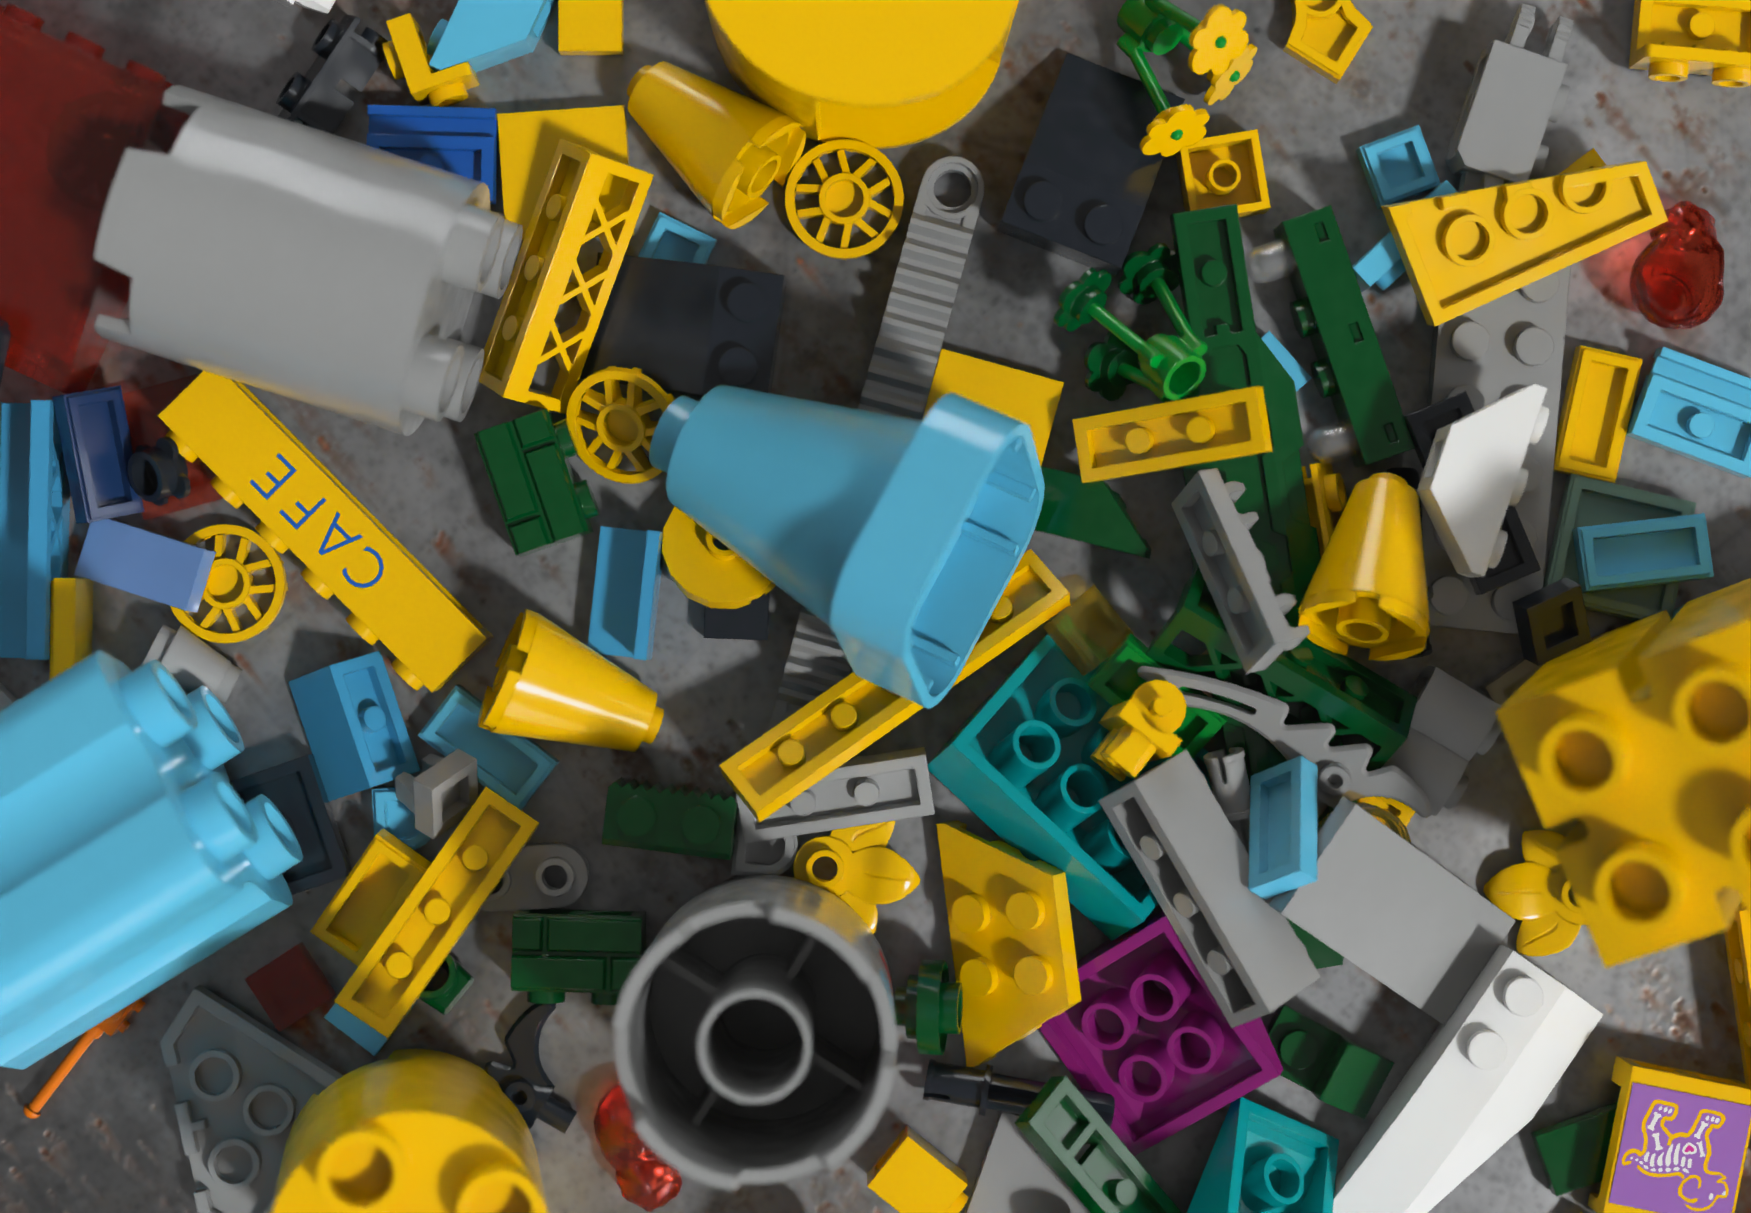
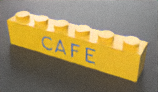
[158,371,494,692]

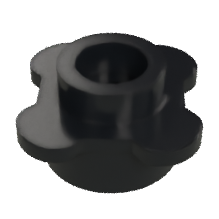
[128,436,191,506]

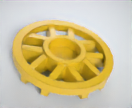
[785,139,904,260]
[566,365,675,484]
[170,524,288,643]

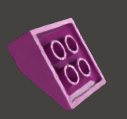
[1039,905,1284,1156]

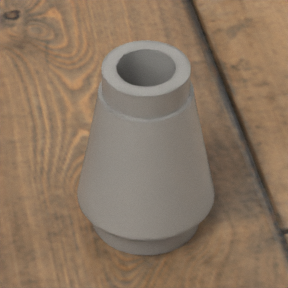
[142,624,243,703]

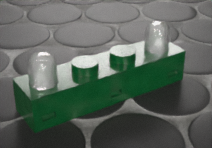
[1245,205,1415,468]

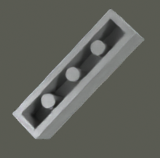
[1099,749,1321,1028]

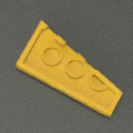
[1381,160,1668,327]

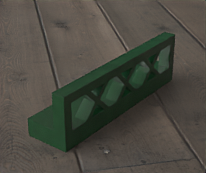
[1146,568,1418,771]

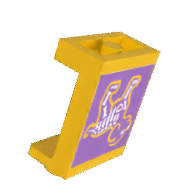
[1588,1056,1751,1213]

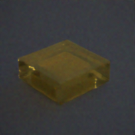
[1043,585,1134,676]

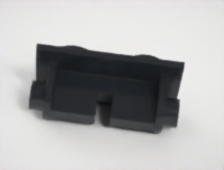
[276,14,388,134]

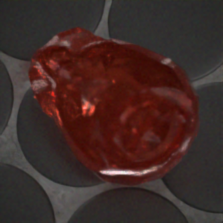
[1629,200,1725,330]
[593,1083,683,1212]

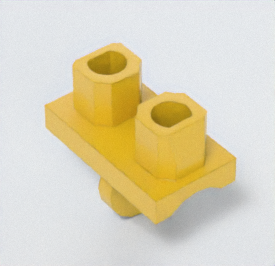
[1090,680,1186,781]

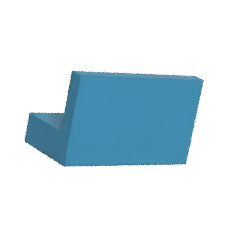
[588,526,663,660]
[288,651,420,802]

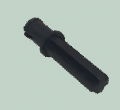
[923,1059,1115,1127]

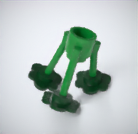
[1053,243,1208,403]

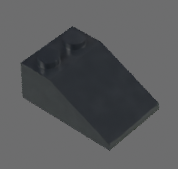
[997,53,1185,277]
[581,252,787,396]

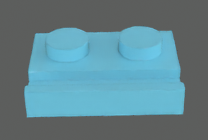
[1626,346,1751,479]

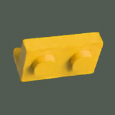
[1629,0,1751,88]

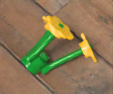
[1117,0,1258,157]

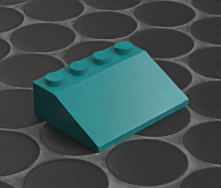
[927,617,1212,941]

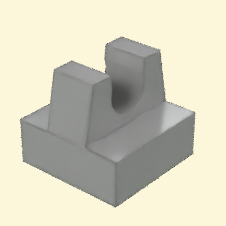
[395,749,478,839]

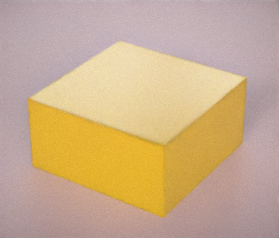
[1175,129,1271,218]

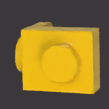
[382,13,480,107]

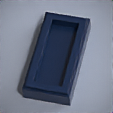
[52,385,144,524]

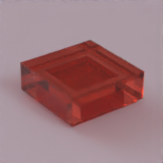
[245,942,337,1032]

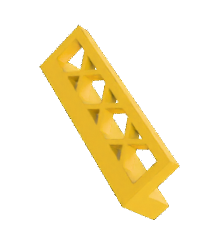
[478,138,654,414]

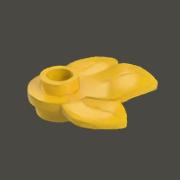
[793,821,920,934]
[1483,830,1587,956]

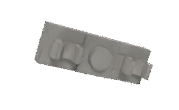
[1171,468,1311,674]
[736,747,935,843]

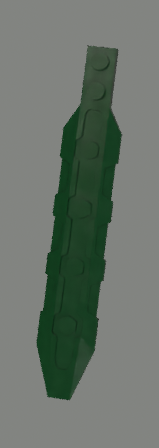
[1169,204,1358,969]

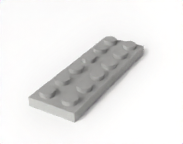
[1420,265,1571,634]

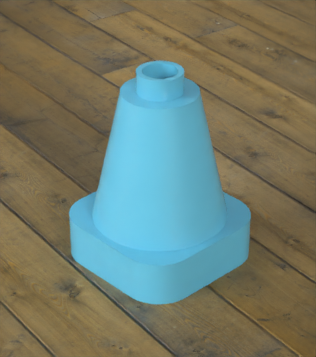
[649,385,1045,709]

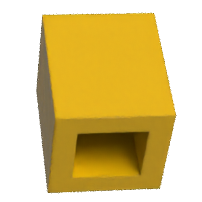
[867,1125,969,1213]

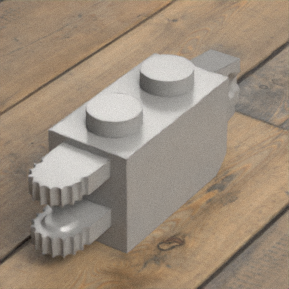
[1444,3,1574,192]

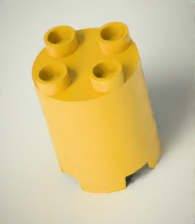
[271,1049,548,1213]

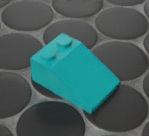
[1187,1097,1339,1213]

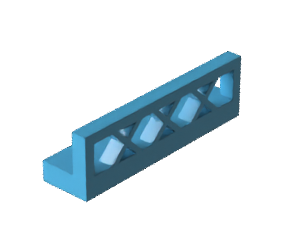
[0,400,70,660]

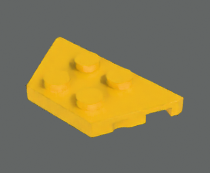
[936,820,1082,1067]

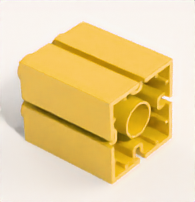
[1495,578,1751,968]

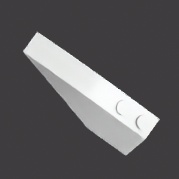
[1333,944,1603,1213]

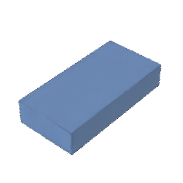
[74,518,216,613]

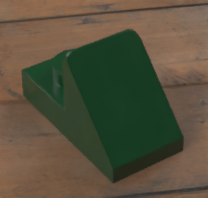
[1266,1004,1394,1119]

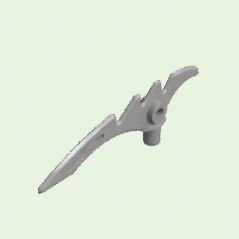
[1137,666,1431,819]

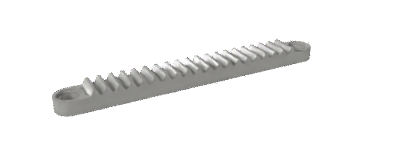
[768,156,984,731]

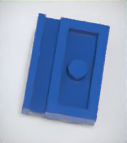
[366,104,499,205]

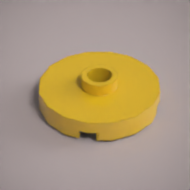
[662,506,777,609]

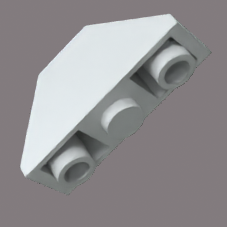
[1417,384,1549,578]

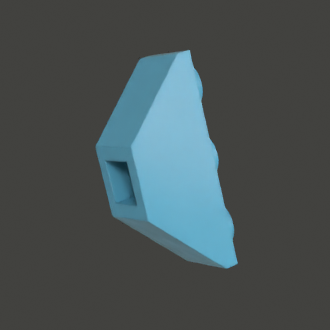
[427,0,557,72]

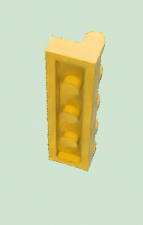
[334,787,539,1039]

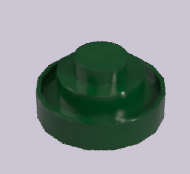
[894,960,963,1055]

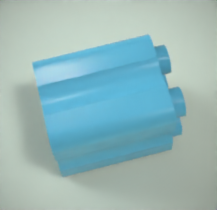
[0,651,303,1070]

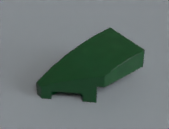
[1034,466,1152,559]

